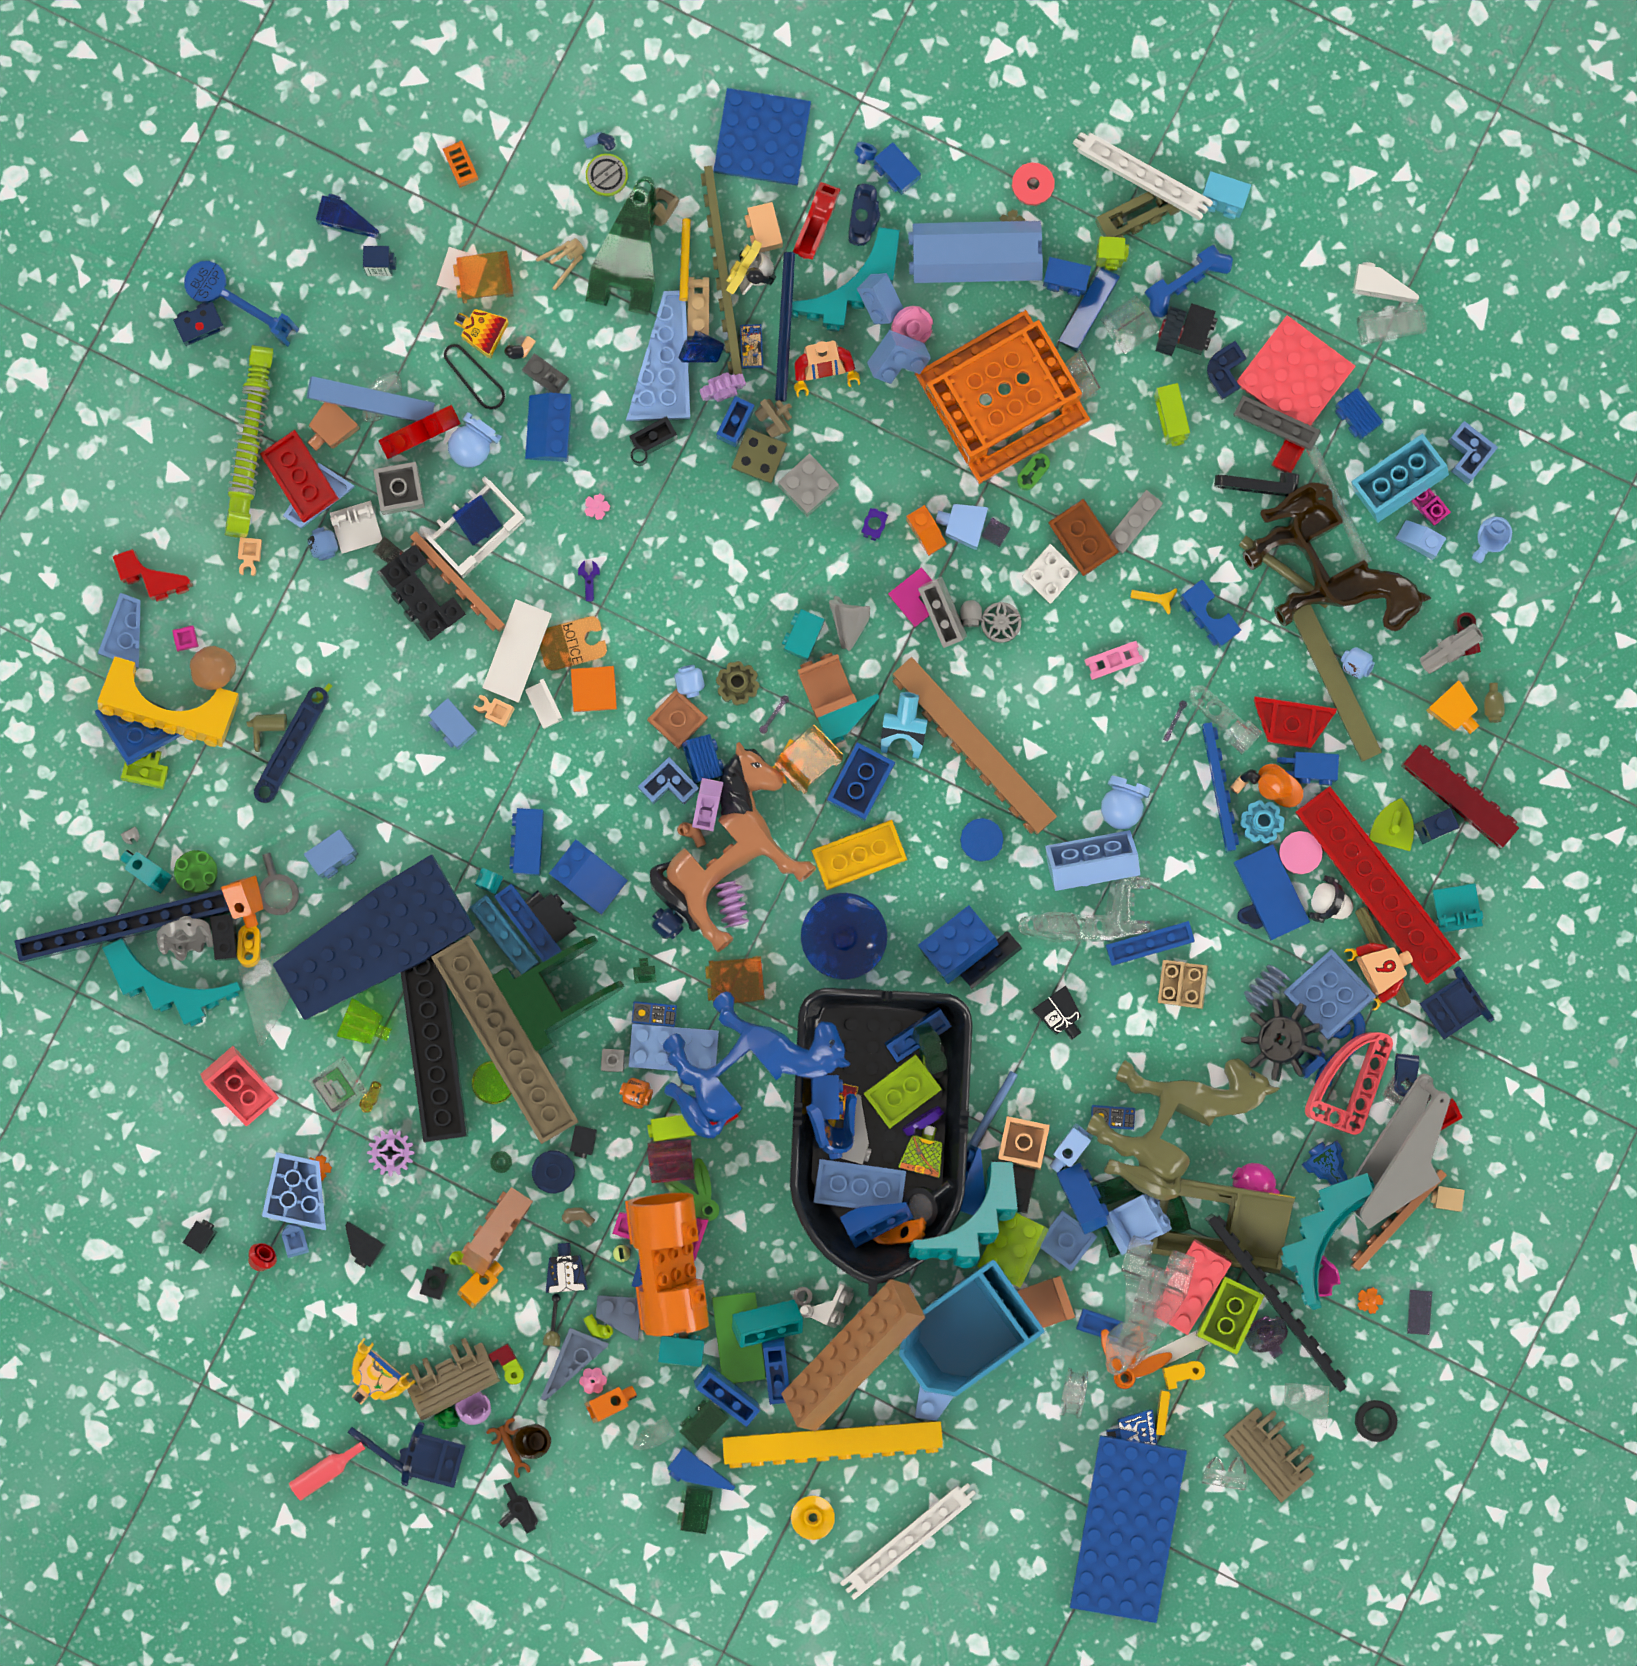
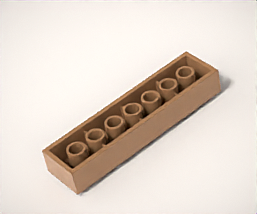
[781,1279,925,1431]

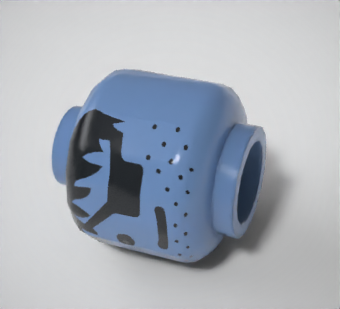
[307,527,338,561]

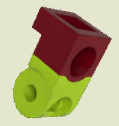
[488,1343,524,1385]

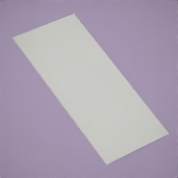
[482,599,552,703]

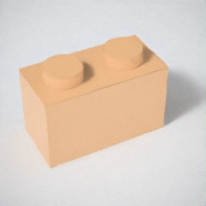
[744,202,783,252]

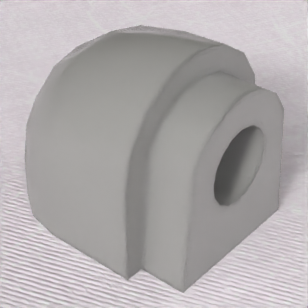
[960,600,982,627]

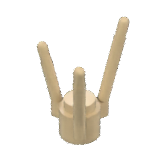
[536,238,585,290]

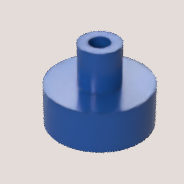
[854,142,877,164]

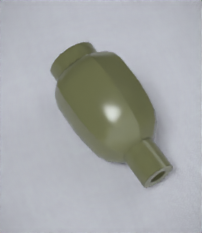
[1484,683,1505,723]

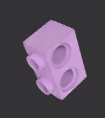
[692,778,723,831]

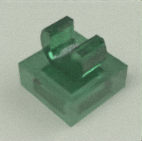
[633,958,656,984]

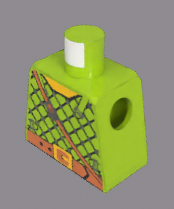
[899,1126,942,1178]

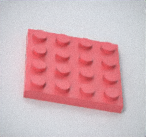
[1237,315,1355,426]

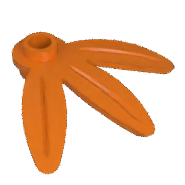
[1101,1327,1172,1389]

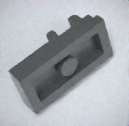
[522,353,569,393]

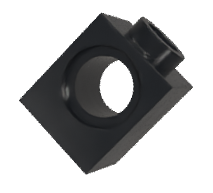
[570,1125,597,1159]
[182,1219,217,1254]
[419,1266,449,1300]

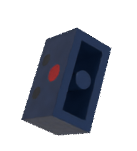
[173,302,225,347]

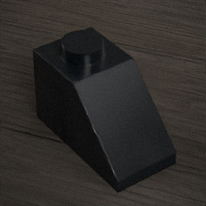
[345,1221,386,1268]

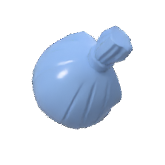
[1472,516,1512,563]

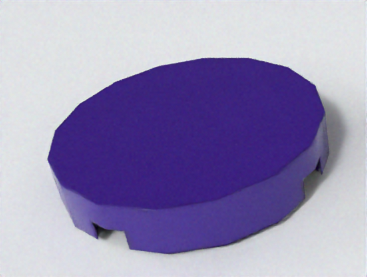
[902,1106,943,1136]

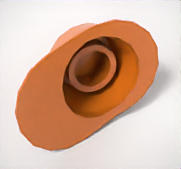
[1258,764,1303,808]

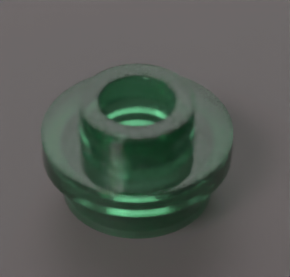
[490,1151,512,1173]

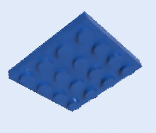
[713,88,811,186]

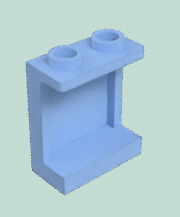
[1106,1194,1172,1255]

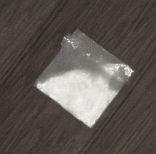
[1065,350,1101,403]

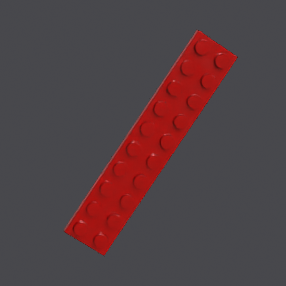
[1295,786,1461,985]

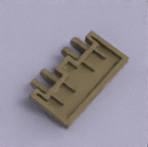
[407,1338,500,1420]
[1223,1407,1315,1503]

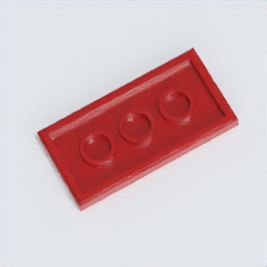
[259,430,339,523]

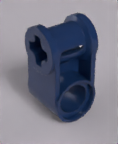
[1394,1053,1419,1097]

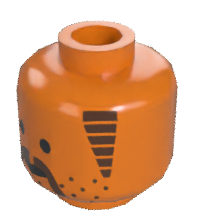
[619,1078,653,1109]

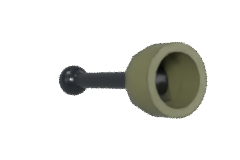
[543,1294,561,1347]

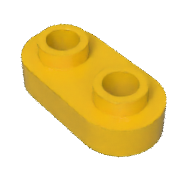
[237,925,261,968]

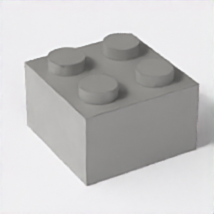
[778,453,839,517]
[373,462,425,515]

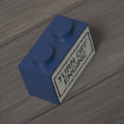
[363,246,397,276]

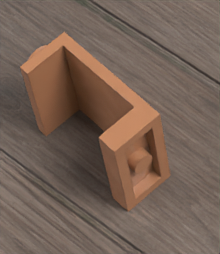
[798,653,857,720]
[1017,1276,1075,1328]

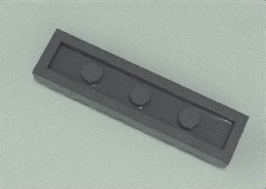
[1234,395,1321,451]

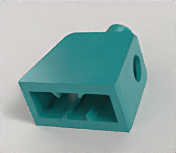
[120,850,173,894]

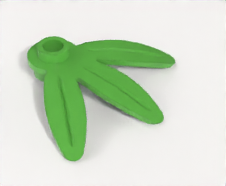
[664,1158,719,1221]

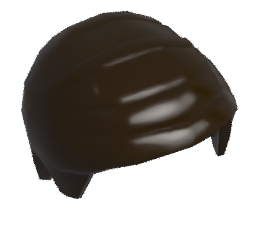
[513,1424,551,1459]

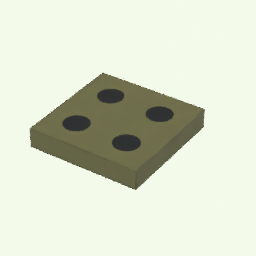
[731,428,787,484]

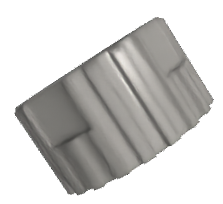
[793,1287,812,1306]

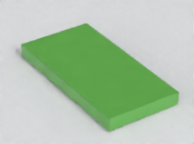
[712,1292,766,1383]

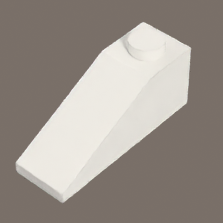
[1353,262,1419,304]

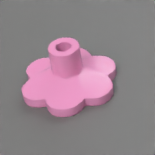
[579,1368,607,1394]

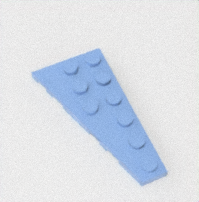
[626,291,690,421]

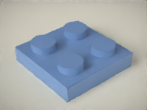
[1040,1210,1097,1271]

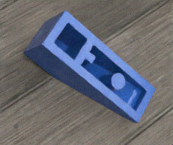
[840,1202,914,1248]
[763,1338,789,1405]
[667,1447,736,1491]

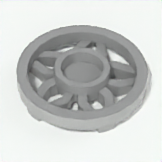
[981,602,1021,643]

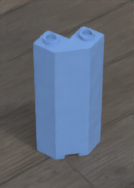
[908,221,1043,283]

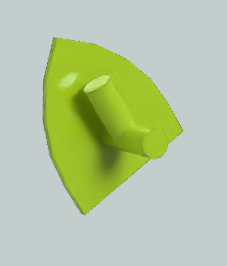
[1369,798,1414,851]

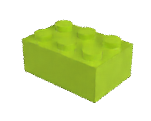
[977,1213,1049,1288]
[1195,1277,1265,1355]

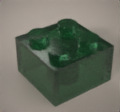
[679,1399,729,1450]

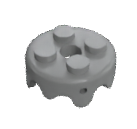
[156,916,213,961]

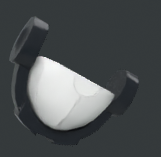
[739,250,776,295]
[1308,875,1353,923]

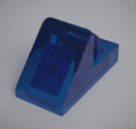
[678,331,725,363]

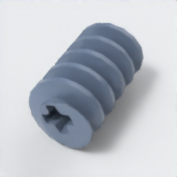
[1244,965,1290,1013]

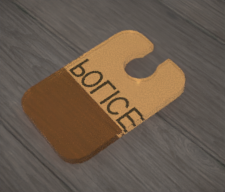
[540,616,607,671]

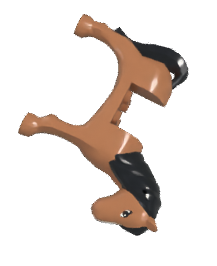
[650,742,816,952]

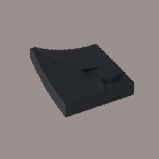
[992,1160,1036,1213]

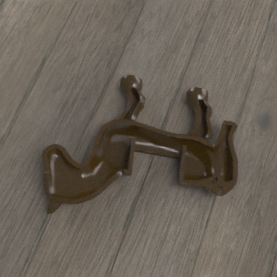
[1243,483,1431,632]

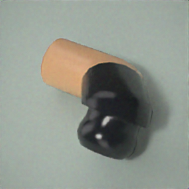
[504,336,536,359]
[1230,769,1261,794]

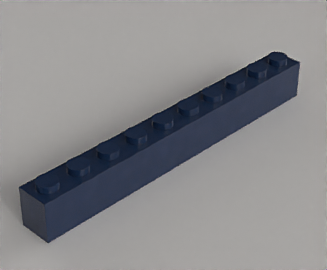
[14,890,230,963]

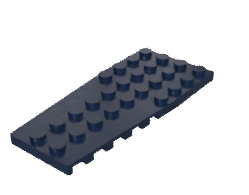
[273,854,476,1020]

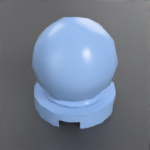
[448,412,502,468]
[1101,775,1151,829]

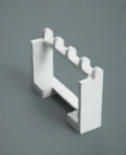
[422,477,526,578]

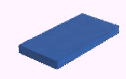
[1234,844,1310,941]

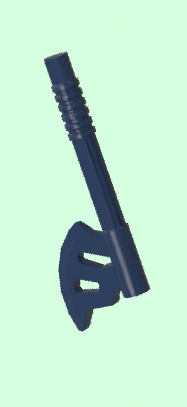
[347,1427,412,1480]

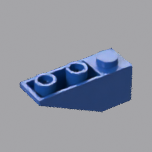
[961,1144,985,1216]

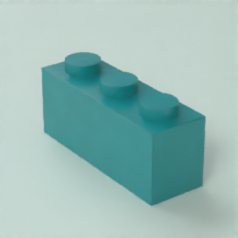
[732,1300,803,1348]

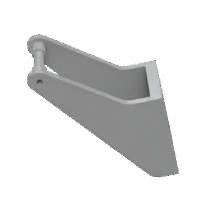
[1353,1074,1450,1229]

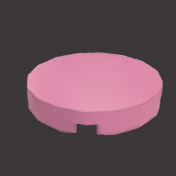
[891,306,933,343]
[1279,831,1323,875]

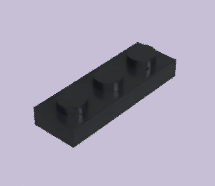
[960,931,1022,989]

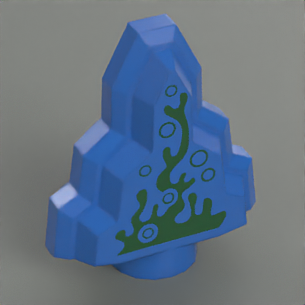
[1302,1140,1348,1186]

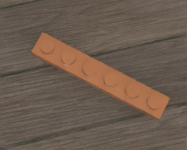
[410,531,505,633]
[1350,1169,1447,1271]

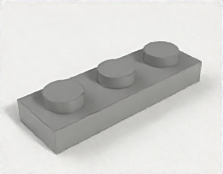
[1109,490,1163,554]

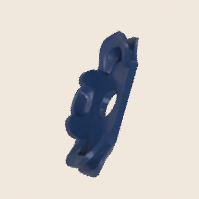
[849,184,880,246]

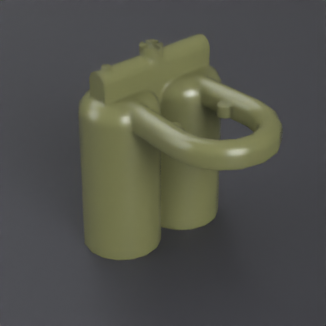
[247,714,287,752]

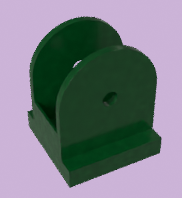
[492,935,625,1055]

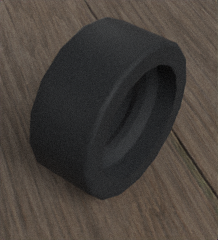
[1355,1400,1398,1442]

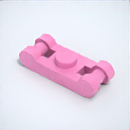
[1084,641,1144,680]

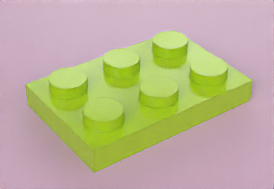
[864,1055,942,1129]

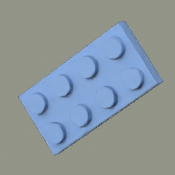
[629,1024,719,1071]

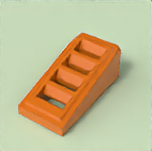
[442,140,479,188]

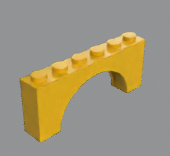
[97,656,239,747]

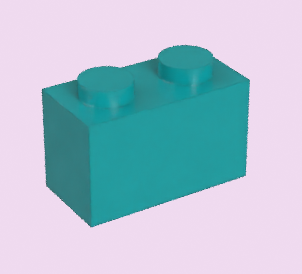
[782,609,825,661]
[658,1333,705,1367]

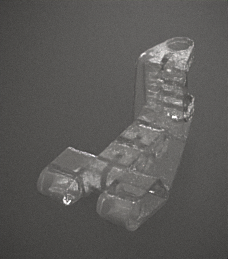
[1018,877,1150,943]
[1106,1236,1196,1375]

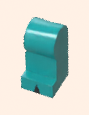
[475,867,504,895]

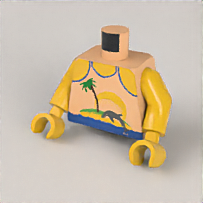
[351,1338,415,1405]

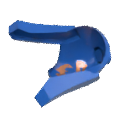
[806,1093,857,1159]

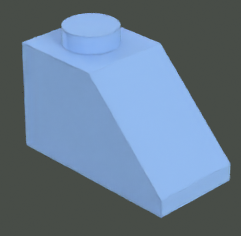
[1395,520,1446,560]

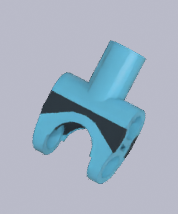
[881,692,927,759]

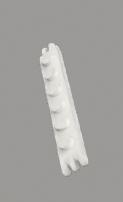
[1073,132,1213,220]
[840,1483,976,1600]

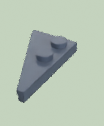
[541,1328,609,1401]

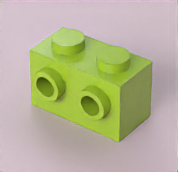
[1096,236,1129,271]

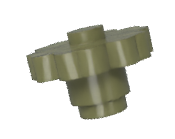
[716,661,760,706]

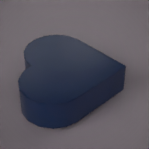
[1237,904,1263,929]

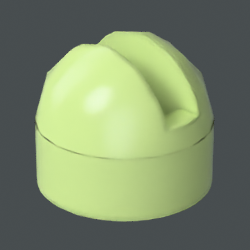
[613,1245,631,1262]

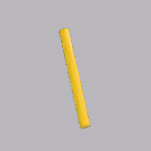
[679,218,691,301]

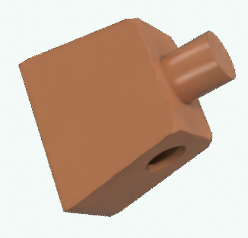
[307,402,360,451]

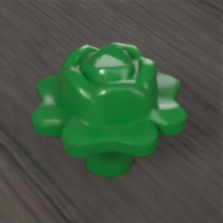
[434,1407,460,1429]

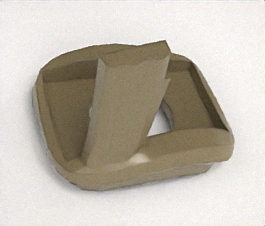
[640,187,679,226]

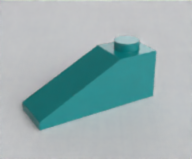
[818,694,879,745]

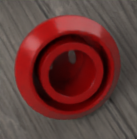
[248,1243,277,1272]

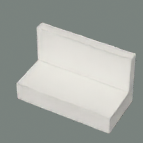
[525,679,563,729]

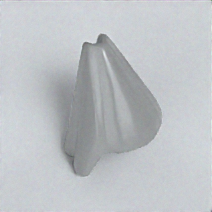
[829,596,870,651]

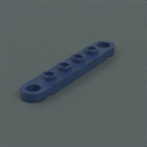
[254,687,329,803]

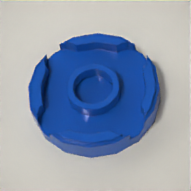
[960,818,1004,862]

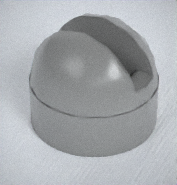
[120,826,140,845]

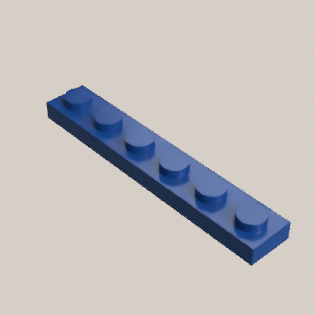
[1202,722,1239,852]

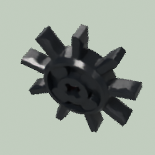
[1241,999,1323,1082]

